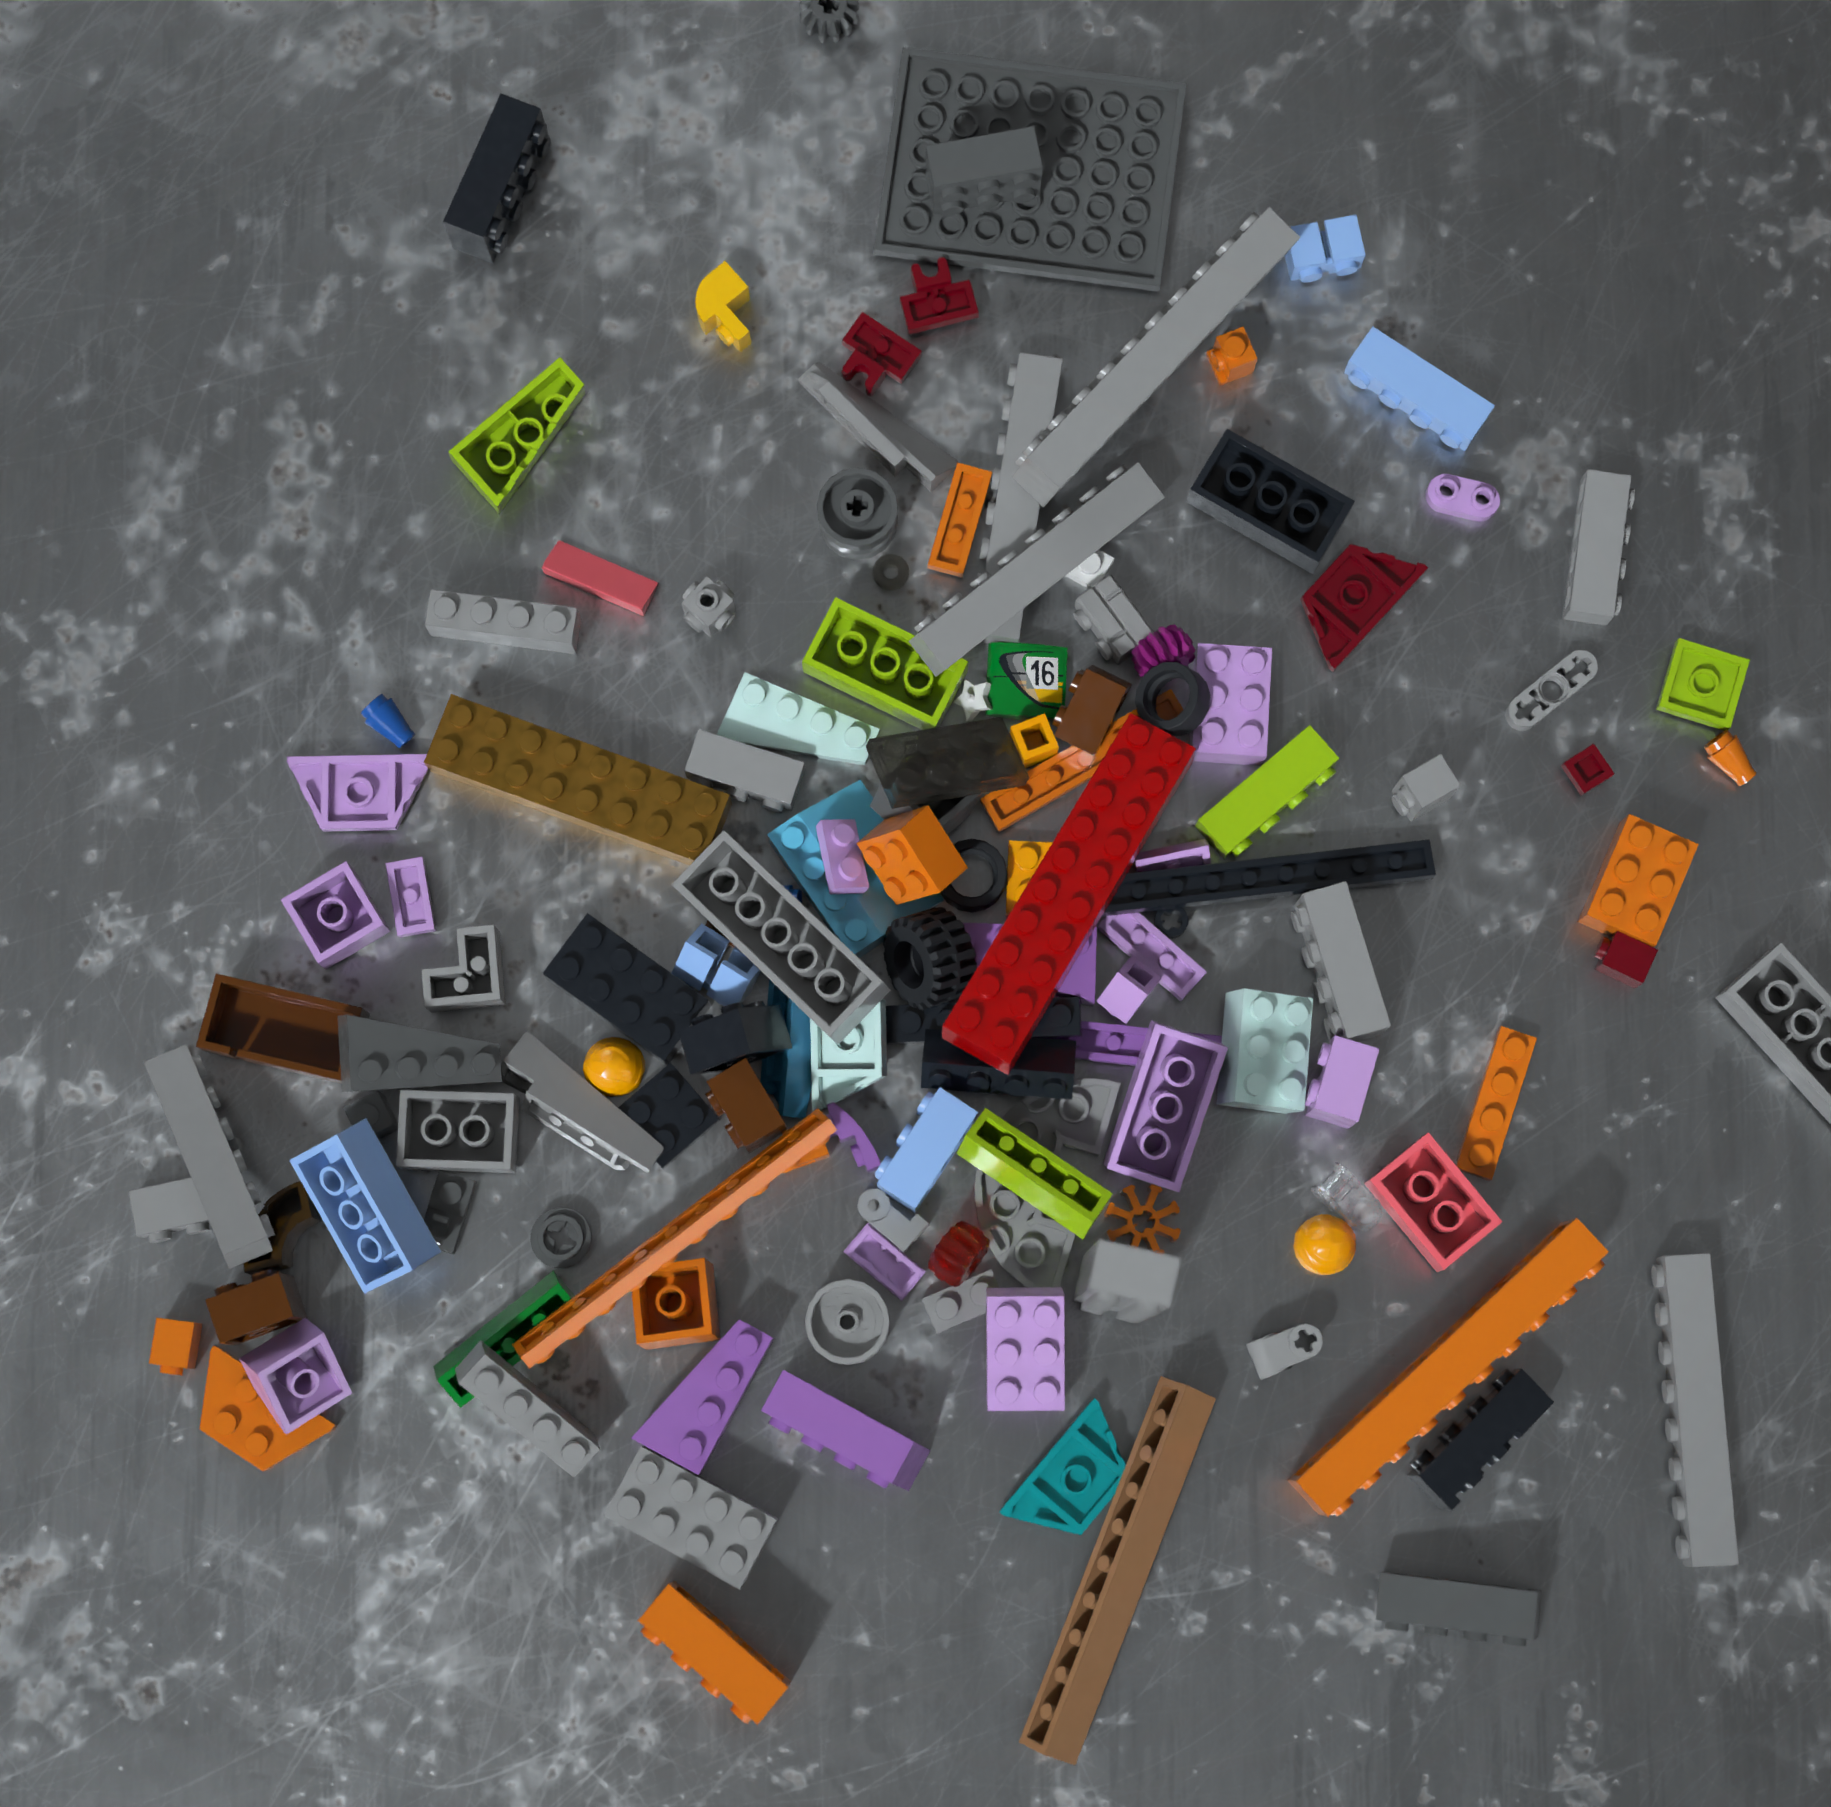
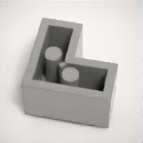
[422,925,506,1013]

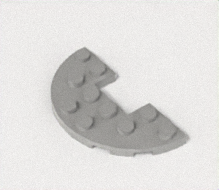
[974,1078,1121,1288]

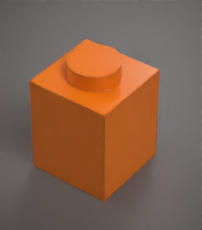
[149,1317,203,1376]

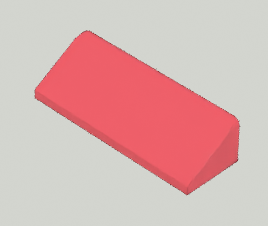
[542,540,659,616]

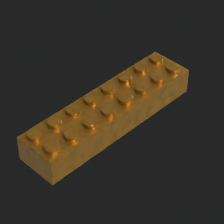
[424,694,732,866]

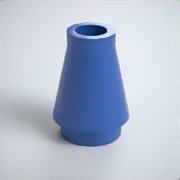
[361,694,415,749]

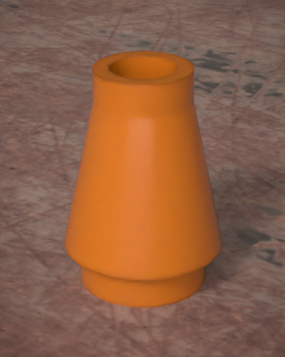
[1704,730,1757,786]

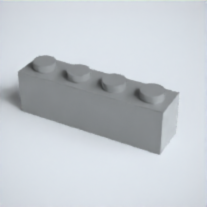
[1563,469,1635,626]
[425,589,581,654]
[455,1341,600,1477]

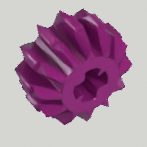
[1131,624,1196,677]

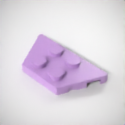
[287,754,428,832]

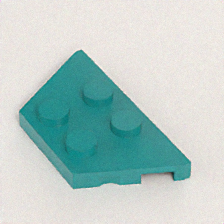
[999,1398,1126,1535]

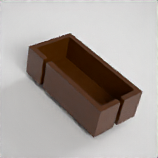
[196,973,370,1084]

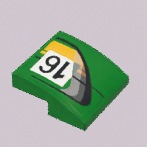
[985,642,1068,721]

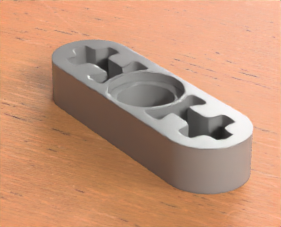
[1505,650,1598,731]

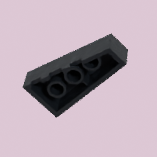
[1407,1368,1554,1511]

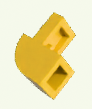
[695,261,751,352]

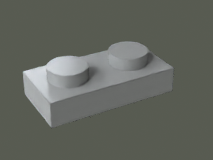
[922,1269,999,1335]

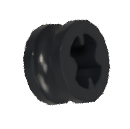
[1154,908,1188,939]

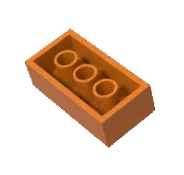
[638,1580,791,1725]

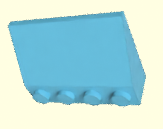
[767,780,944,958]

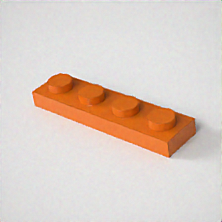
[1455,1026,1537,1181]

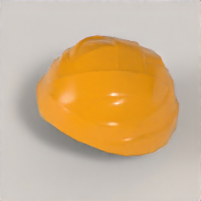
[583,1037,645,1097]
[1293,1214,1356,1275]

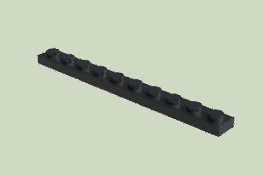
[1102,839,1436,917]

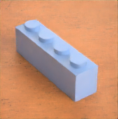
[1344,326,1495,451]

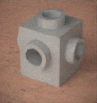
[682,576,736,638]

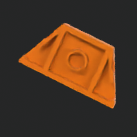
[200,1345,338,1471]

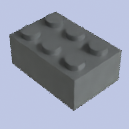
[926,126,1043,216]

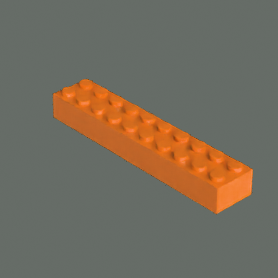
[1287,1218,1609,1517]

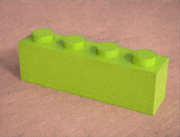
[1195,725,1339,860]
[956,1108,1113,1239]

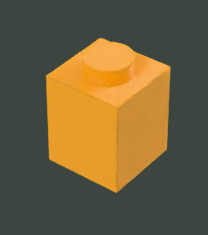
[1009,713,1059,770]

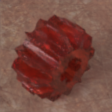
[928,1221,990,1287]

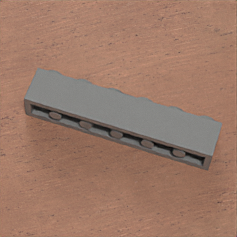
[144,1044,275,1269]

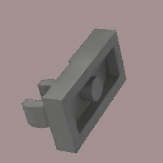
[424,1170,477,1254]

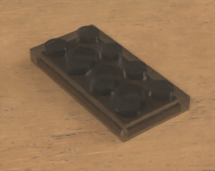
[866,717,1029,809]

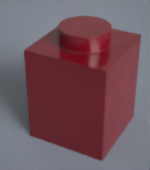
[1594,931,1658,988]

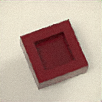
[1561,744,1615,796]

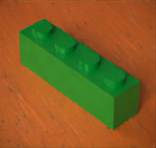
[433,1270,575,1408]

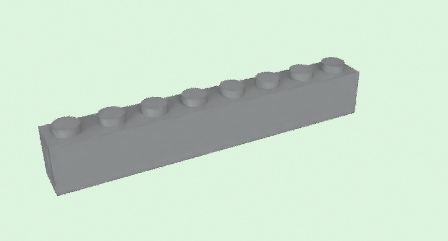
[976,352,1063,644]
[908,462,1165,676]
[1651,1253,1739,1567]

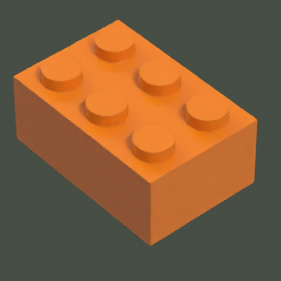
[1578,814,1699,947]

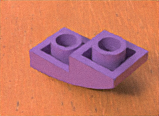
[826,1102,881,1173]

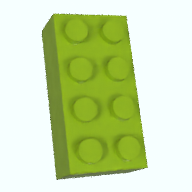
[802,597,968,736]

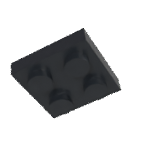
[618,1063,720,1169]

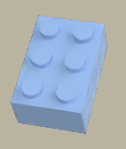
[875,1087,978,1214]

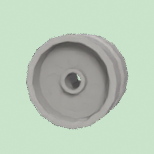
[805,1279,890,1366]

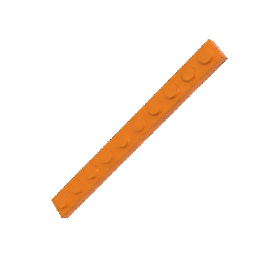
[512,1108,837,1369]

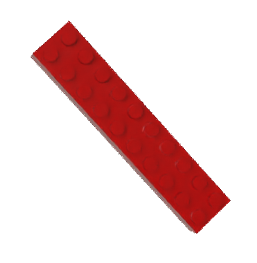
[942,713,1196,1075]

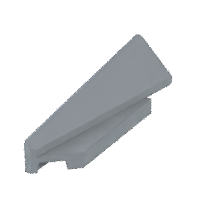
[798,362,959,492]
[501,1032,664,1172]

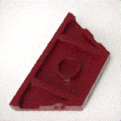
[1301,544,1428,672]

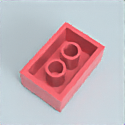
[1364,1132,1502,1272]

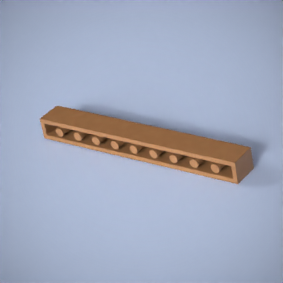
[1019,1376,1216,1765]

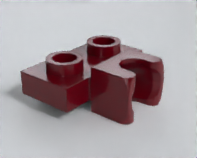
[900,257,979,335]
[841,312,922,396]

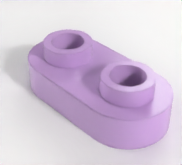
[1426,474,1500,522]

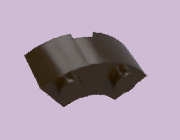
[243,1181,322,1275]

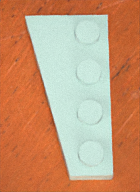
[717,672,880,765]

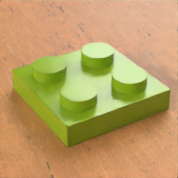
[1656,638,1750,731]

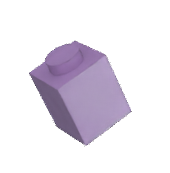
[1097,955,1162,1024]

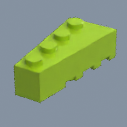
[448,357,585,515]

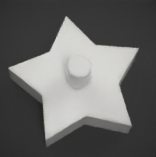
[953,679,992,722]

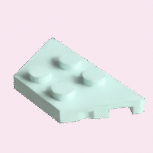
[810,999,887,1112]

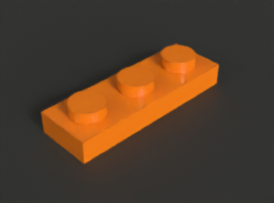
[928,462,992,578]

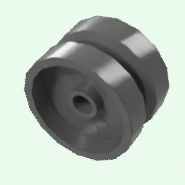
[817,468,898,560]

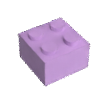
[281,861,391,970]

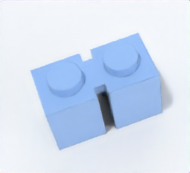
[1285,215,1365,282]
[671,923,761,1006]

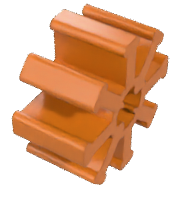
[1104,1184,1181,1254]

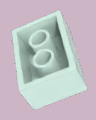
[1217,988,1313,1114]

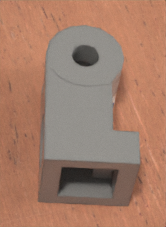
[857,1188,929,1254]

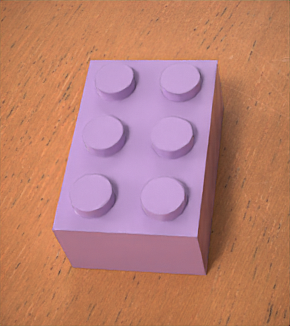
[1189,643,1272,766]
[986,1287,1065,1411]

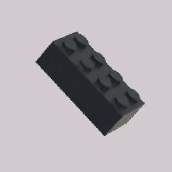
[443,93,551,263]
[1187,429,1355,574]
[542,913,711,1066]

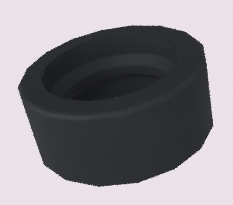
[1135,662,1211,736]
[940,838,1007,913]

